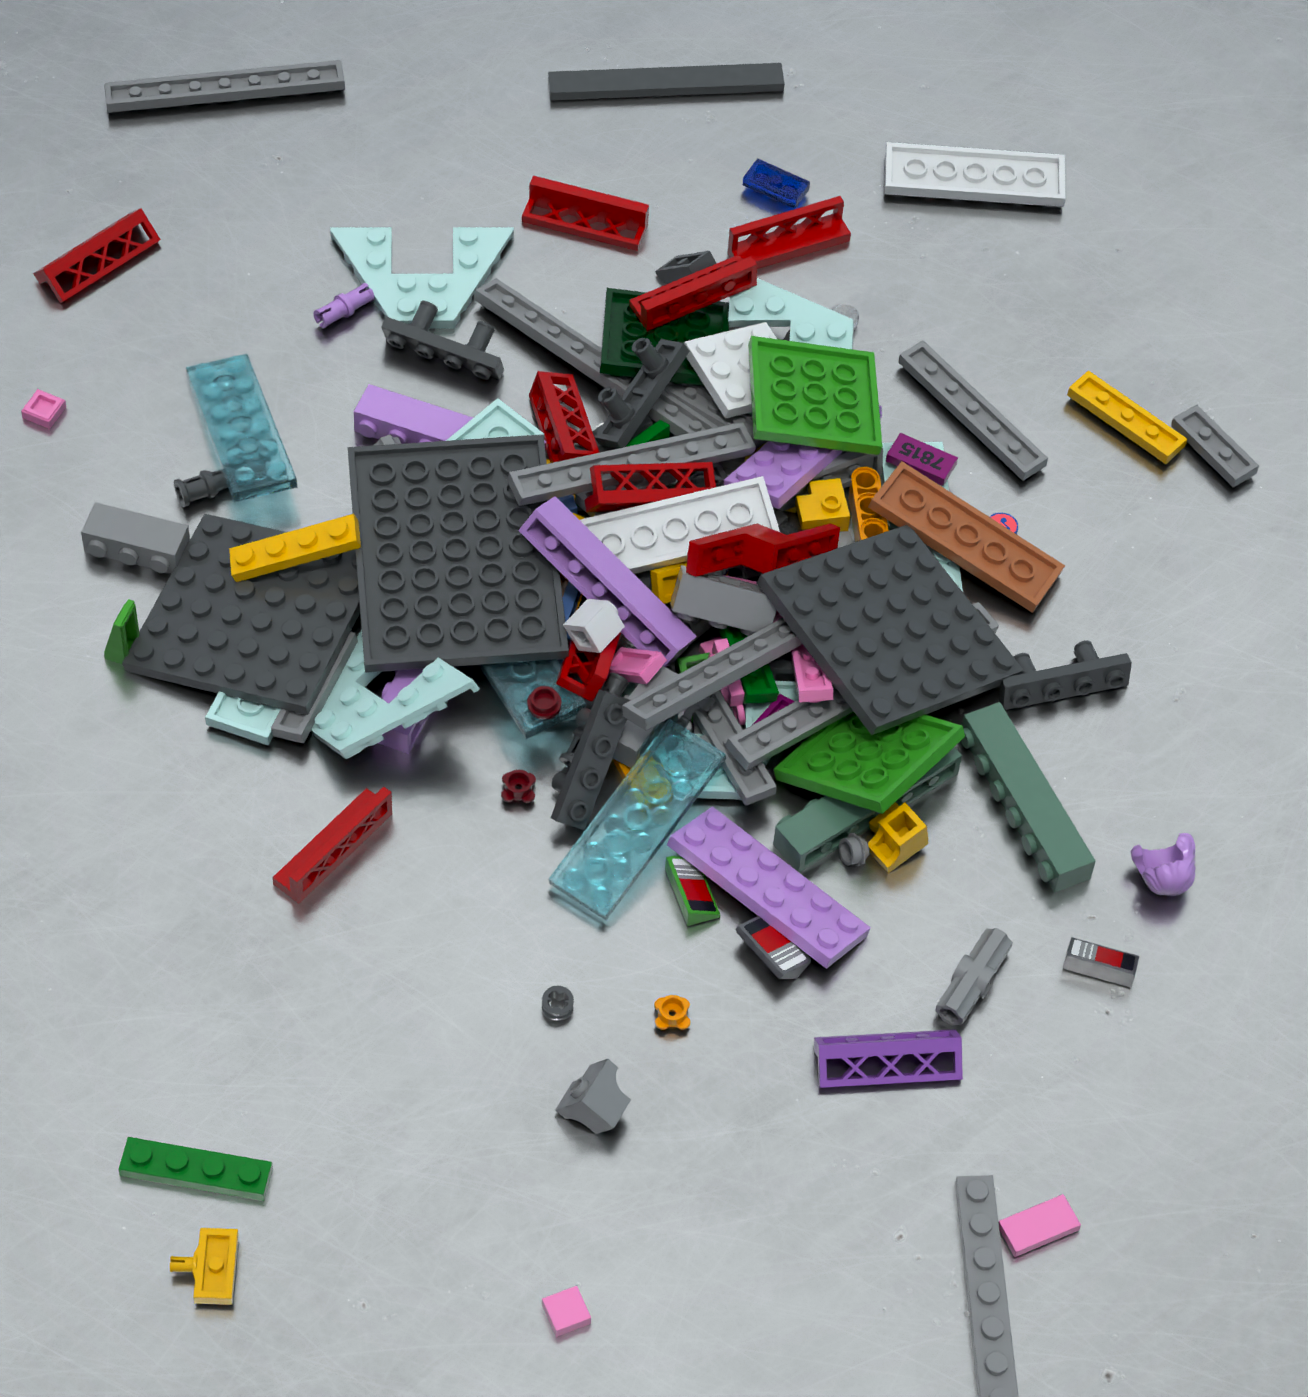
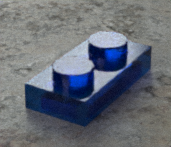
[742,158,810,209]

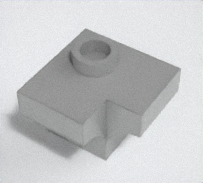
[555,1059,631,1134]

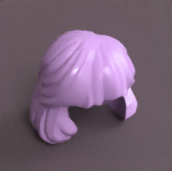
[1130,833,1196,896]

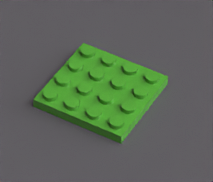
[748,336,883,455]
[774,711,965,814]

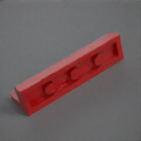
[522,176,649,251]
[727,196,851,269]
[33,208,161,303]
[629,254,757,331]
[529,371,600,463]
[584,462,716,512]
[556,632,621,702]
[272,787,392,904]

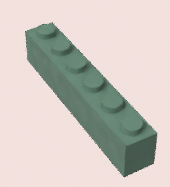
[961,702,1096,893]
[773,747,962,873]

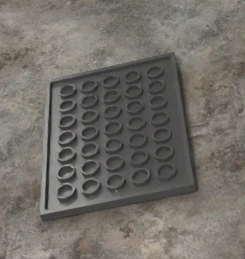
[348,434,569,673]

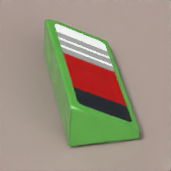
[665,856,720,926]

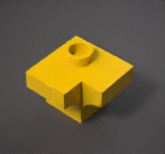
[795,478,850,531]
[868,802,929,874]

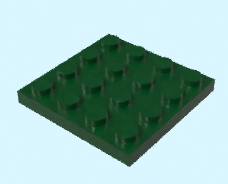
[600,288,729,386]

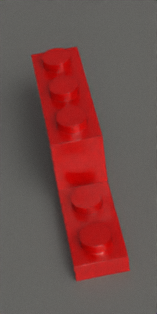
[686,523,840,577]

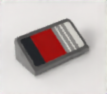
[735,916,811,979]
[1063,937,1139,988]

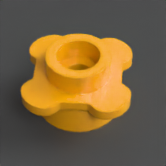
[654,995,690,1030]

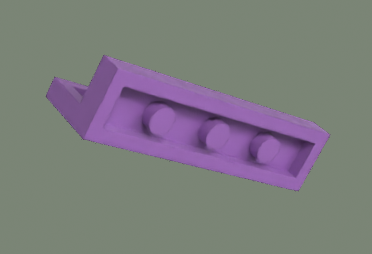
[814,1029,963,1088]

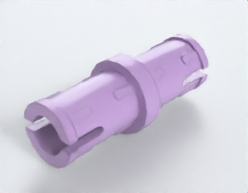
[313,283,375,328]

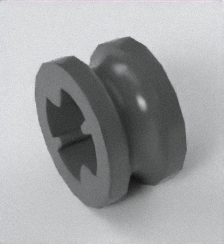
[542,986,574,1021]

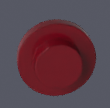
[527,686,562,719]

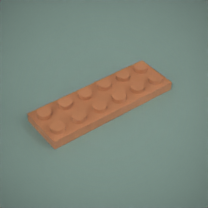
[868,461,1065,613]

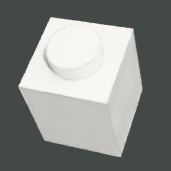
[563,599,625,653]

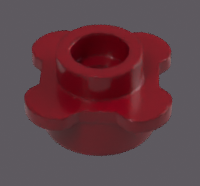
[501,770,536,803]

